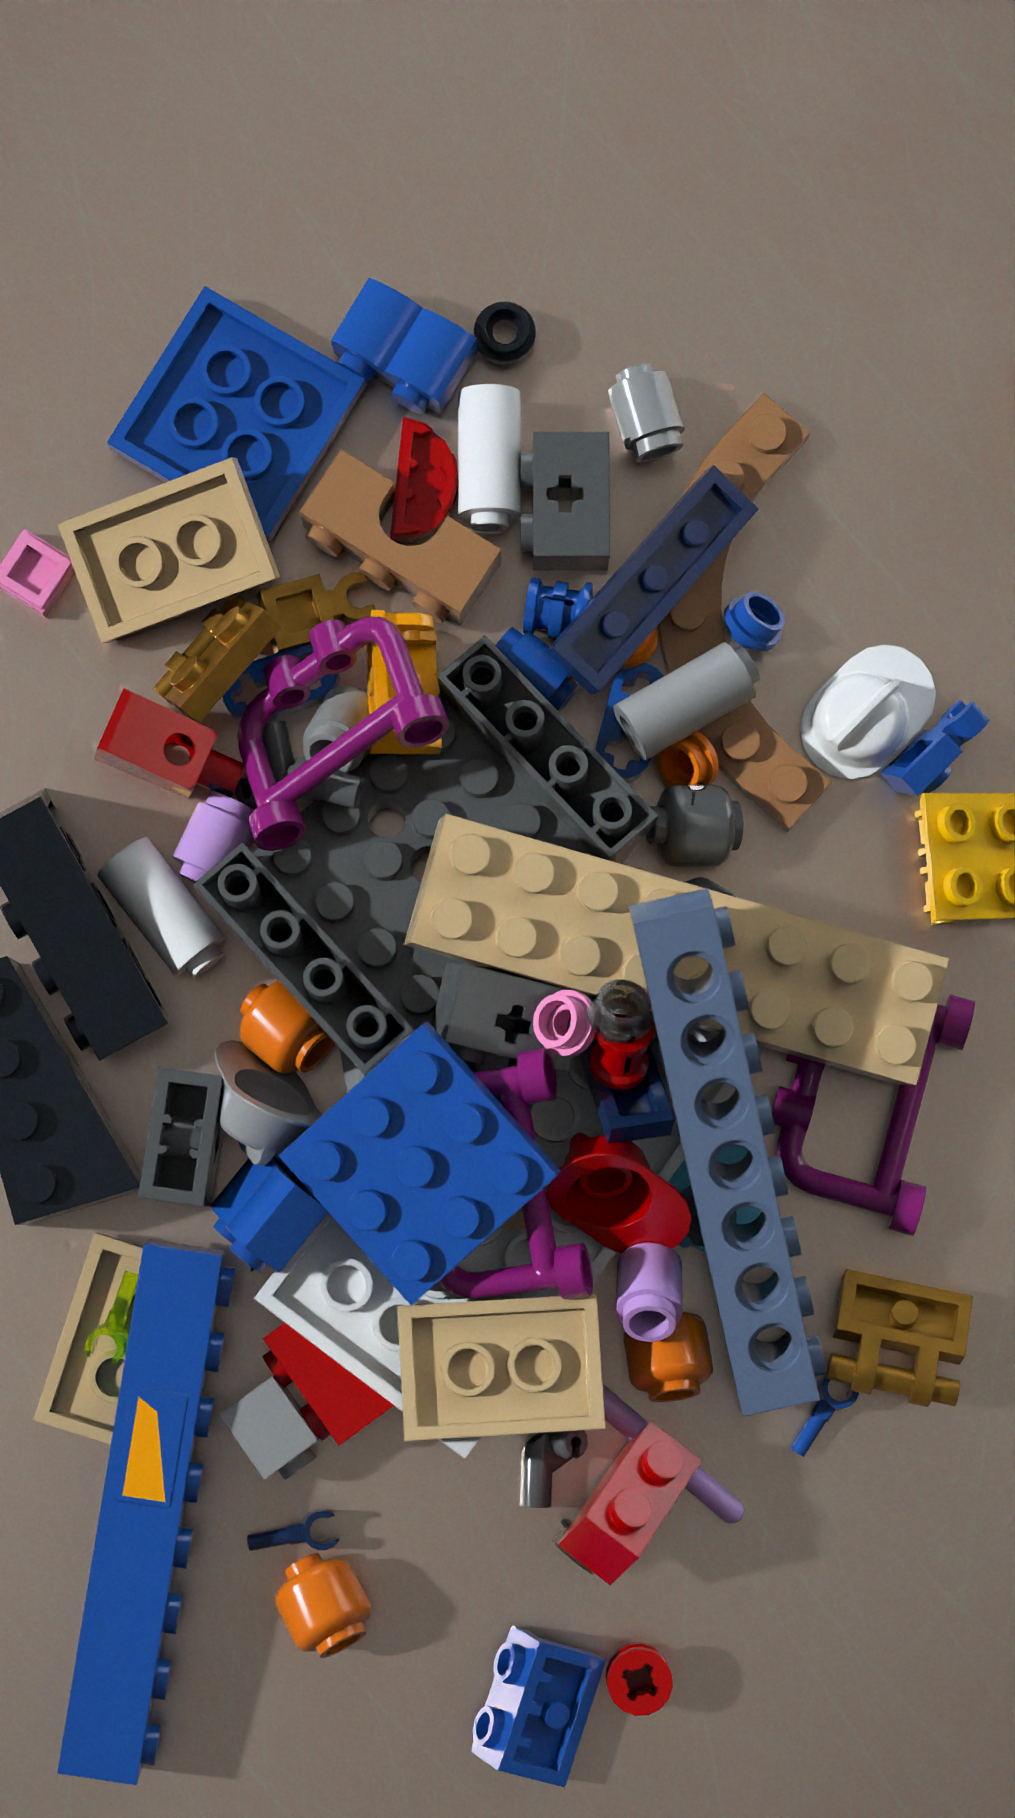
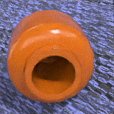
[239,981,335,1074]
[623,1312,713,1402]
[275,1553,371,1658]

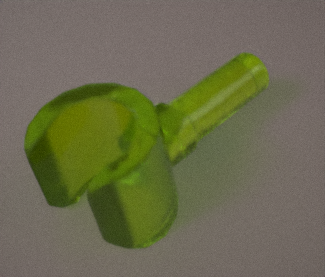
[85,1270,138,1365]

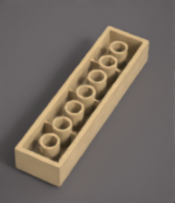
[404,814,949,1085]

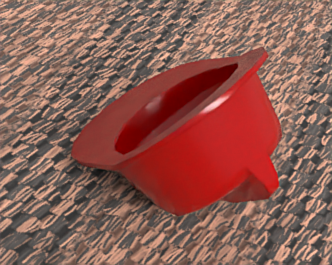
[546,1132,692,1254]

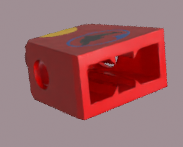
[95,688,244,798]

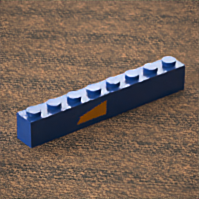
[57,1239,235,1785]

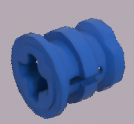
[523,577,593,638]

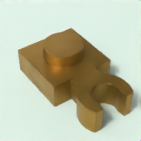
[256,572,376,653]

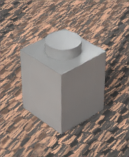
[219,1375,319,1480]

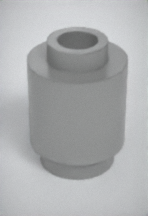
[607,363,685,462]
[303,685,369,773]

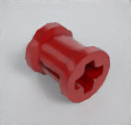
[589,1003,655,1090]

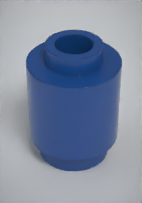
[495,627,580,713]

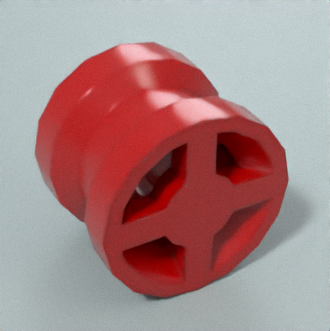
[605,1642,673,1716]

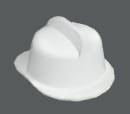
[800,644,936,780]

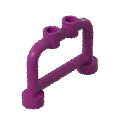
[237,616,449,851]
[772,994,975,1236]
[438,1048,593,1300]

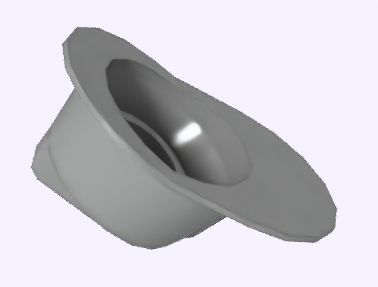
[214,1040,322,1166]

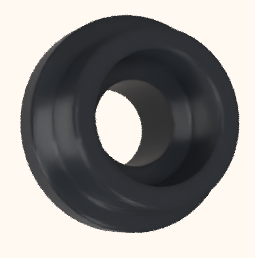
[474,302,536,365]

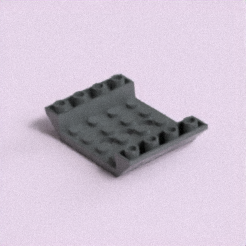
[193,635,658,1076]

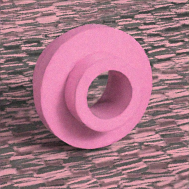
[533,990,598,1057]

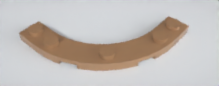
[658,393,832,832]

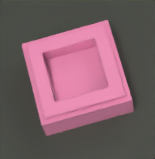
[0,529,75,618]

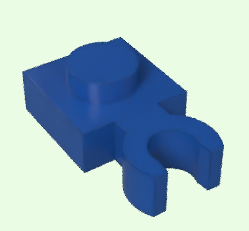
[880,700,990,796]

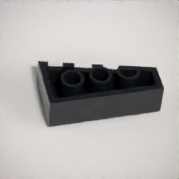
[0,788,168,1061]
[0,956,141,1226]

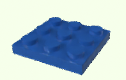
[107,286,366,543]
[279,1021,561,1306]

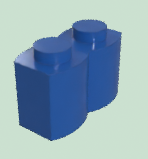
[331,278,479,414]
[210,1156,328,1273]

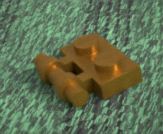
[152,595,283,723]
[826,1269,973,1407]

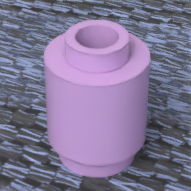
[172,791,254,883]
[616,1243,683,1342]

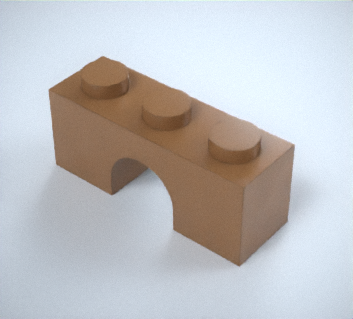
[300,449,501,626]

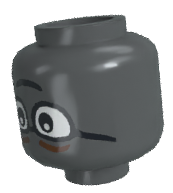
[646,784,744,867]

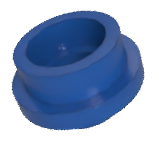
[724,591,785,651]

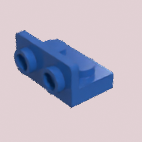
[472,1626,606,1787]

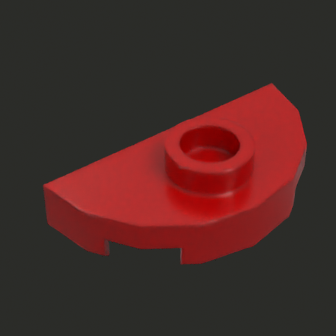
[390,417,459,543]

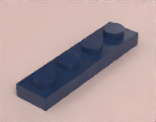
[546,465,759,695]

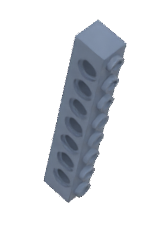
[629,888,827,1417]

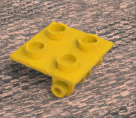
[914,793,1015,925]

